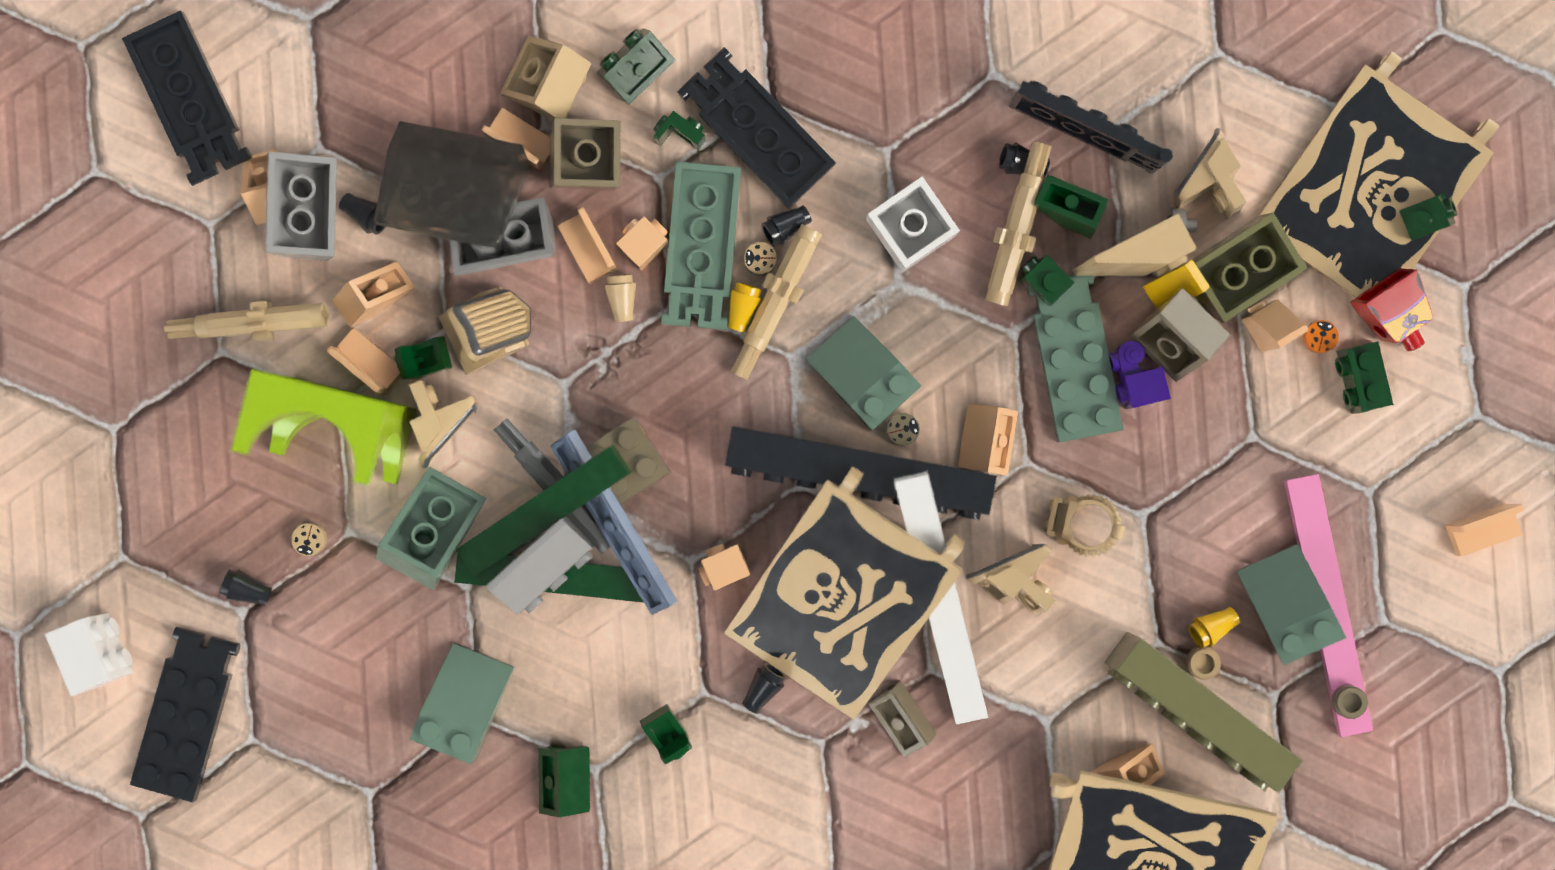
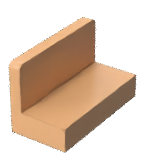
[481,108,550,171]
[557,207,618,284]
[326,328,401,394]
[958,404,1018,476]
[1445,503,1524,557]

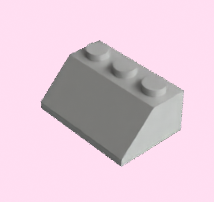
[265,152,337,261]
[447,197,556,276]
[485,517,595,614]

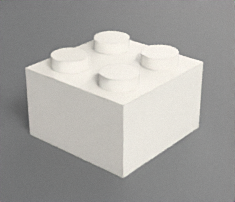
[866,176,960,273]
[45,613,134,696]

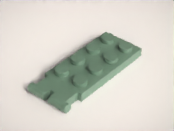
[661,162,741,330]
[1027,274,1124,443]

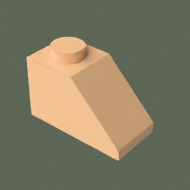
[241,149,276,225]
[332,261,415,327]
[1241,299,1309,352]
[1091,743,1165,785]

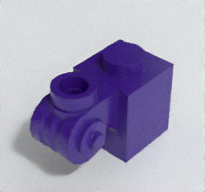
[1108,341,1171,409]

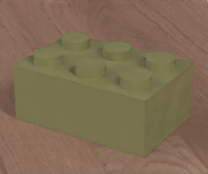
[1191,213,1308,323]

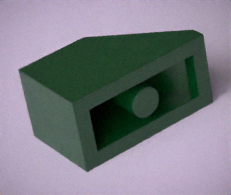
[1034,174,1109,239]

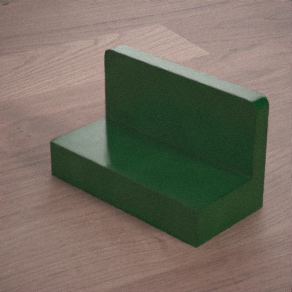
[538,746,590,818]

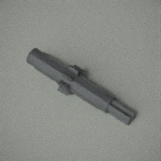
[494,418,610,554]

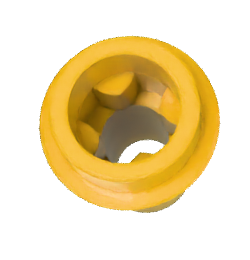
[727,282,762,332]
[1188,607,1240,648]

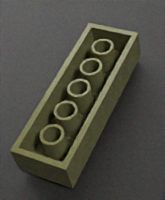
[1104,632,1303,793]

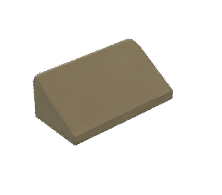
[868,681,936,757]

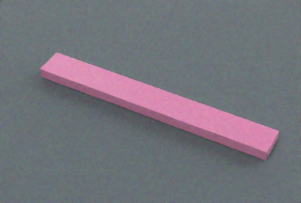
[1284,474,1373,737]

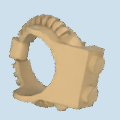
[1044,494,1126,557]

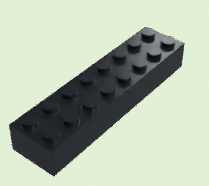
[725,426,997,520]

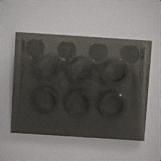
[374,121,531,250]

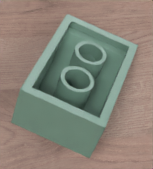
[805,316,921,431]
[376,467,486,591]
[1237,544,1346,665]
[409,643,514,764]

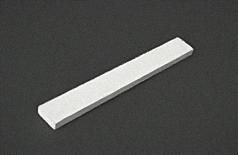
[894,471,988,725]

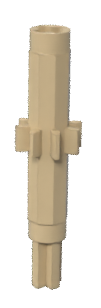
[985,142,1052,306]
[730,224,822,380]
[164,300,330,341]

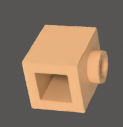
[616,216,669,271]
[698,543,751,591]

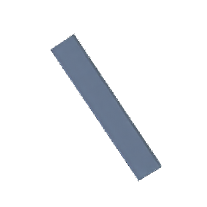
[550,430,678,615]

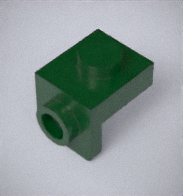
[653,111,706,150]
[1399,193,1458,241]
[1018,254,1075,306]
[394,336,452,380]
[640,704,692,764]

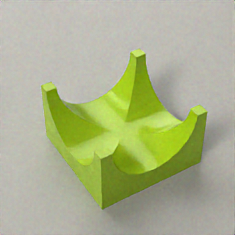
[231,369,417,485]

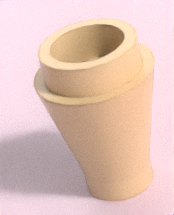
[604,274,636,322]

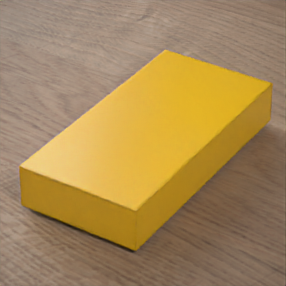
[1143,260,1210,308]

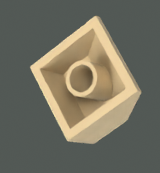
[500,36,592,119]

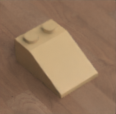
[1072,214,1197,276]

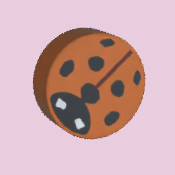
[1303,320,1339,354]

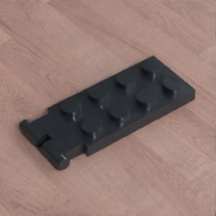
[122,10,252,186]
[677,47,836,209]
[1009,80,1173,174]
[130,626,241,803]

